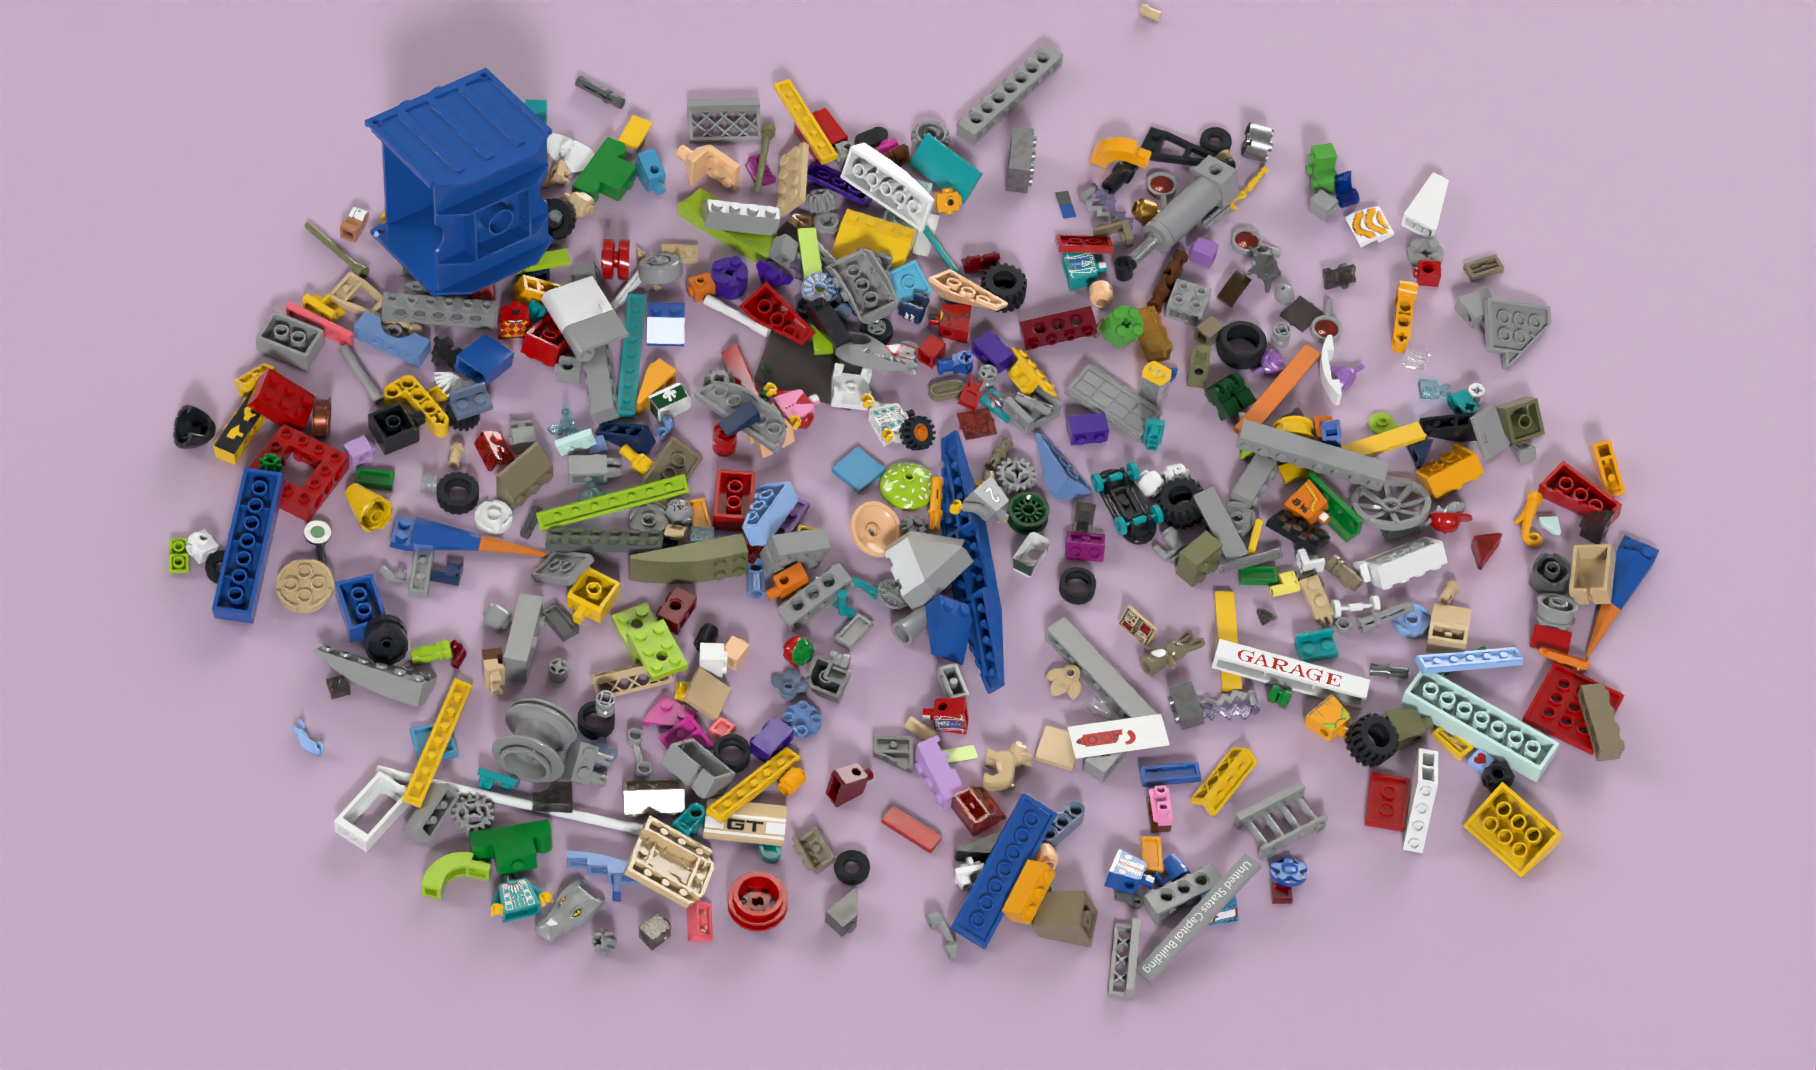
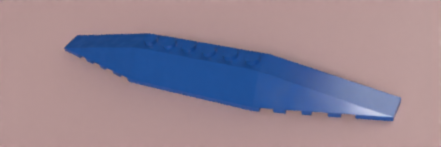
[941,430,1005,694]

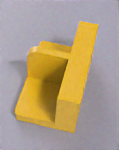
[618,115,652,150]
[302,294,346,324]

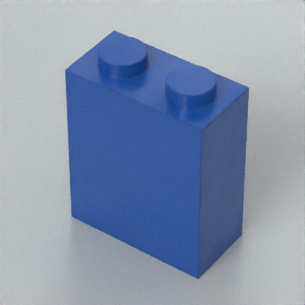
[454,334,514,386]

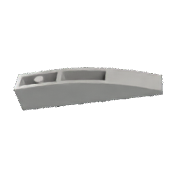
[314,645,437,707]

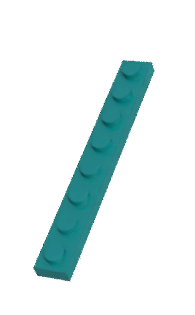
[617,293,646,419]

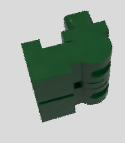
[1204,373,1257,421]

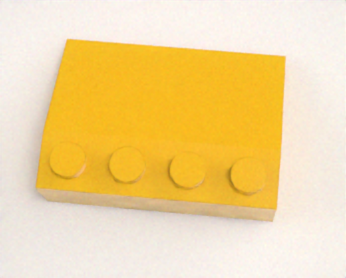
[831,209,917,271]
[1463,782,1565,878]

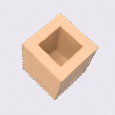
[724,636,749,671]

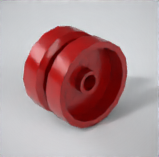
[601,239,630,280]

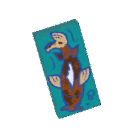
[979,388,1011,423]

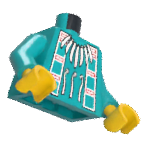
[490,873,553,923]

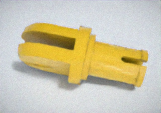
[619,444,654,477]

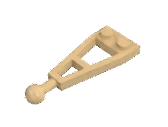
[329,272,423,335]

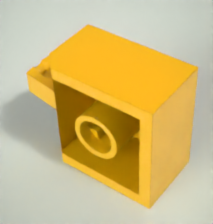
[567,567,621,625]

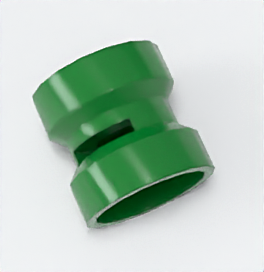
[1267,683,1293,709]

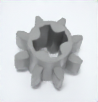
[592,928,617,955]

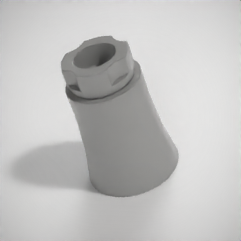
[891,606,928,646]

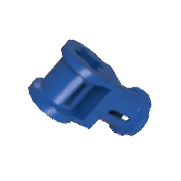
[936,350,974,375]

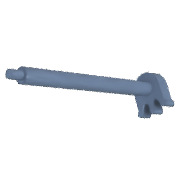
[821,261,852,321]

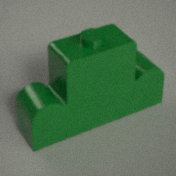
[572,137,636,203]
[469,819,553,875]

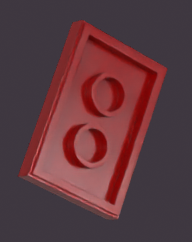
[1055,235,1114,254]
[1365,772,1410,832]

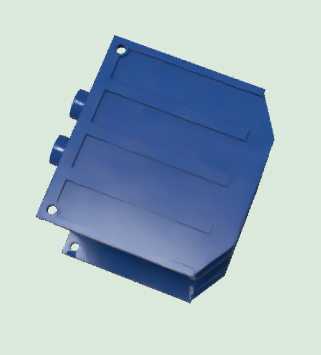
[364,68,553,297]

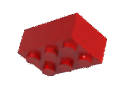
[247,368,317,431]
[713,469,756,531]

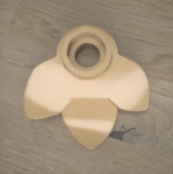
[1046,665,1082,700]

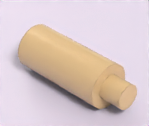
[905,716,943,745]

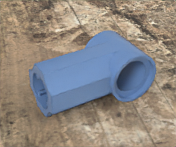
[747,558,765,599]

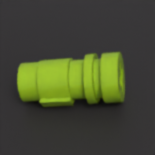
[410,639,452,665]

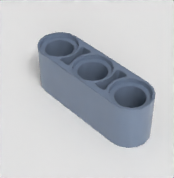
[1042,801,1085,847]

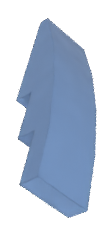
[567,850,641,884]

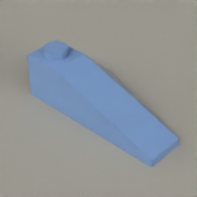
[1035,433,1092,501]

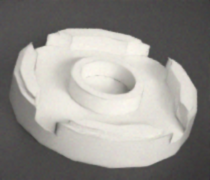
[475,500,513,535]

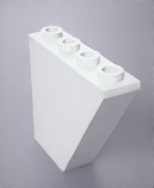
[1403,748,1438,853]

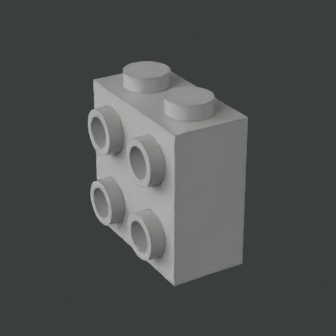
[1165,278,1212,326]

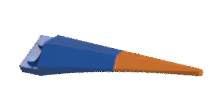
[389,515,547,557]
[1585,535,1659,659]

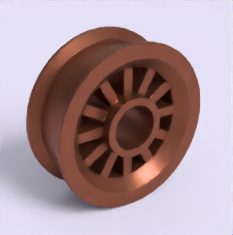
[312,396,331,439]

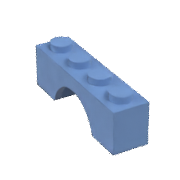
[354,311,431,367]

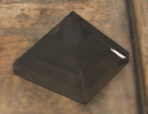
[1256,608,1278,626]

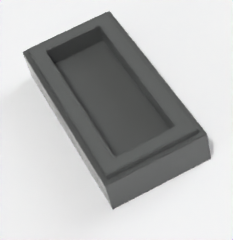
[543,602,579,642]

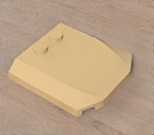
[624,816,714,908]

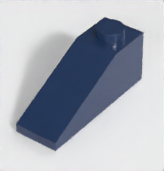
[595,421,656,455]

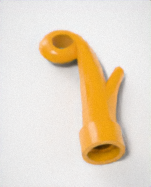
[1514,491,1543,547]

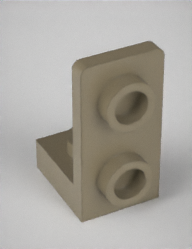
[1093,219,1134,248]

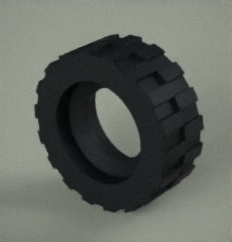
[546,198,577,240]
[436,472,479,515]

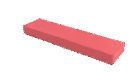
[286,301,354,348]

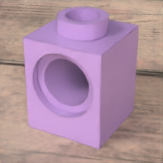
[344,435,375,469]

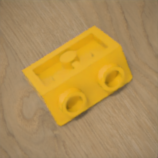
[234,362,277,397]

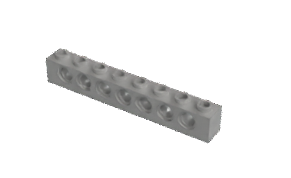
[957,44,1064,146]

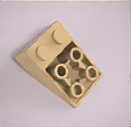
[1426,603,1472,654]

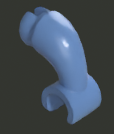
[655,415,674,442]

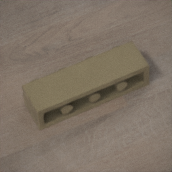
[1577,683,1625,761]

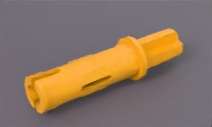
[928,477,943,532]

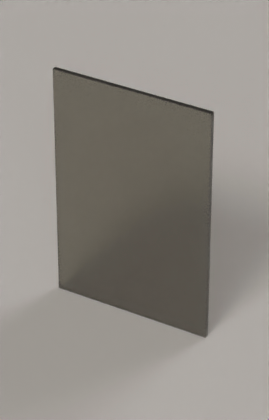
[754,331,862,411]

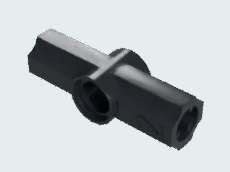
[1101,161,1140,195]

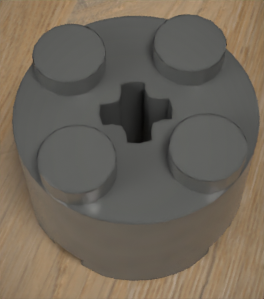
[1529,553,1571,594]

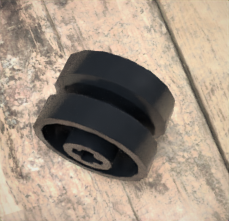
[364,614,408,665]

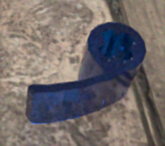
[1334,171,1360,209]

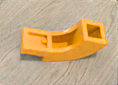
[1089,137,1151,169]

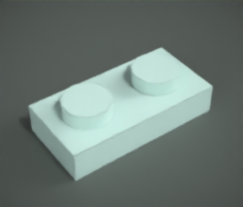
[555,428,597,457]

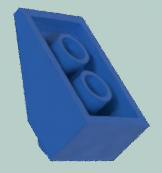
[925,594,972,665]

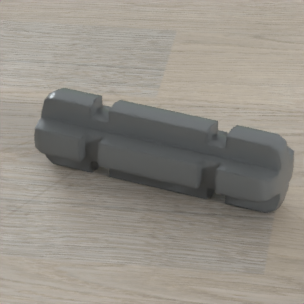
[520,505,543,539]

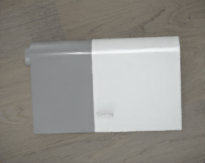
[541,276,629,362]

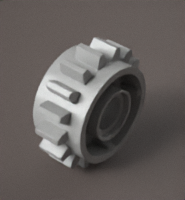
[911,120,950,150]

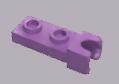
[774,497,810,535]

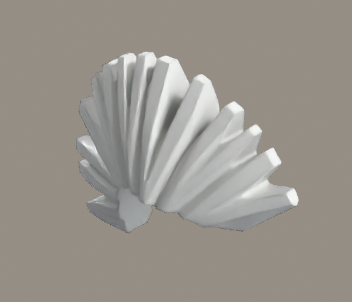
[434,372,476,397]

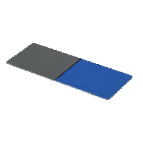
[1055,191,1076,219]

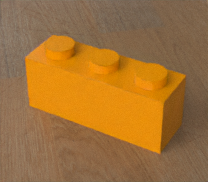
[1002,860,1056,925]

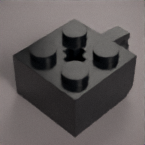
[368,402,426,455]

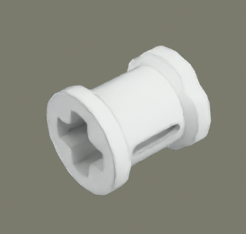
[1468,383,1485,407]

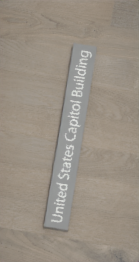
[1136,853,1261,984]

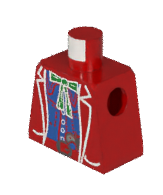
[922,697,969,735]

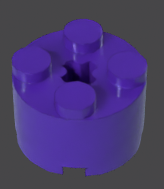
[711,256,748,300]

